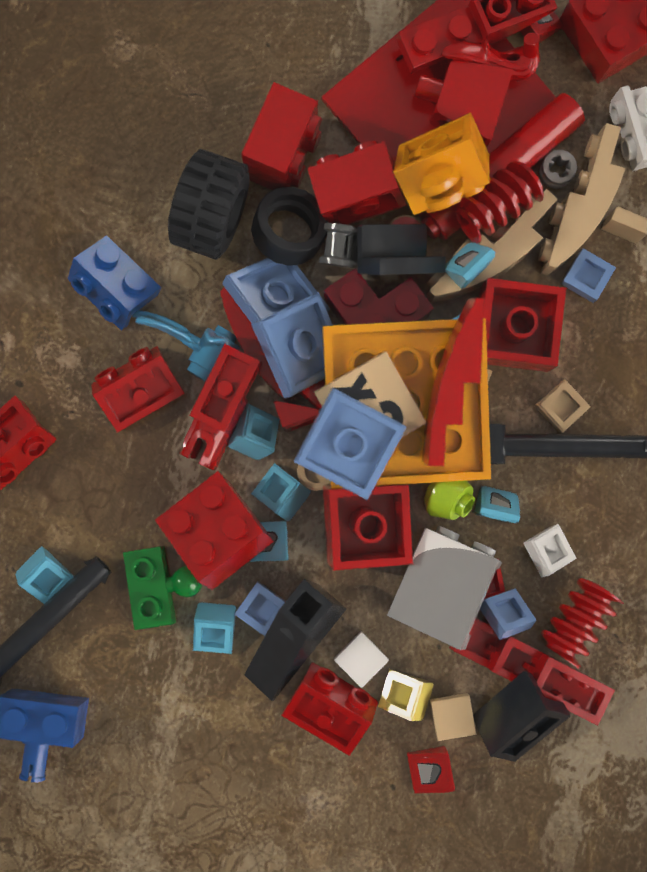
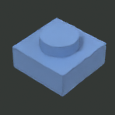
[560,248,616,303]
[234,581,286,636]
[480,588,537,640]

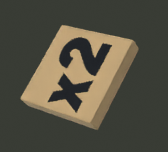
[314,351,426,437]

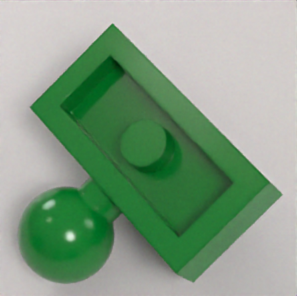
[123,546,202,630]

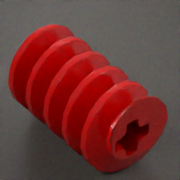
[454,161,544,244]
[541,578,624,669]

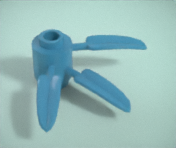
[132,310,240,382]

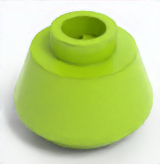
[424,481,475,520]

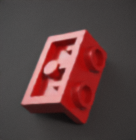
[91,346,185,433]
[0,395,56,490]
[281,662,378,756]

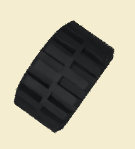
[168,149,250,260]

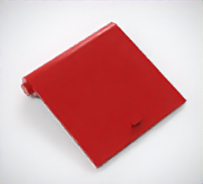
[321,0,585,240]

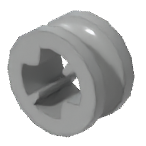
[539,149,577,189]

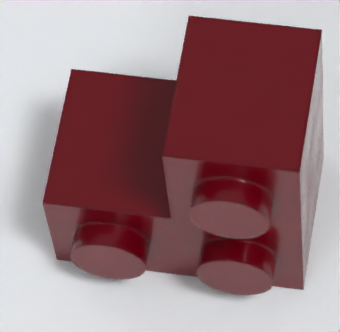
[324,268,434,325]

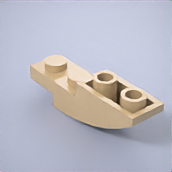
[538,123,625,276]
[426,189,558,303]

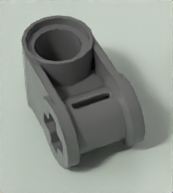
[319,223,358,268]

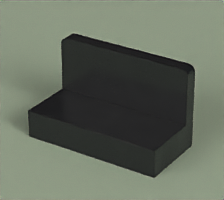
[358,224,446,275]
[473,671,570,762]

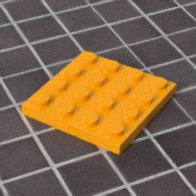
[322,318,491,488]

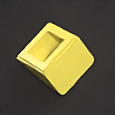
[378,669,434,721]

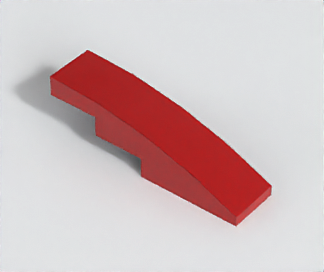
[422,298,484,466]
[449,618,615,726]

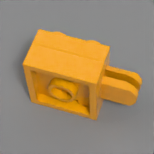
[393,113,489,215]

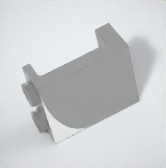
[387,525,502,650]

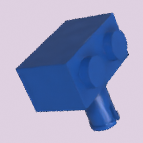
[0,688,89,782]

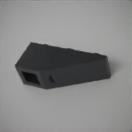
[244,579,347,701]

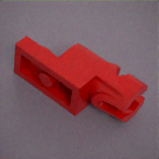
[180,344,262,471]

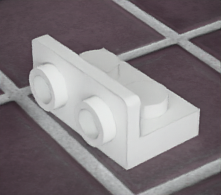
[609,85,647,171]

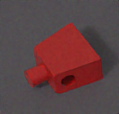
[414,60,513,148]

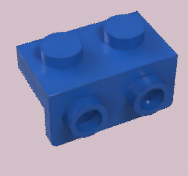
[68,235,161,330]

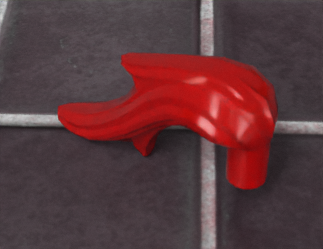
[441,32,540,80]

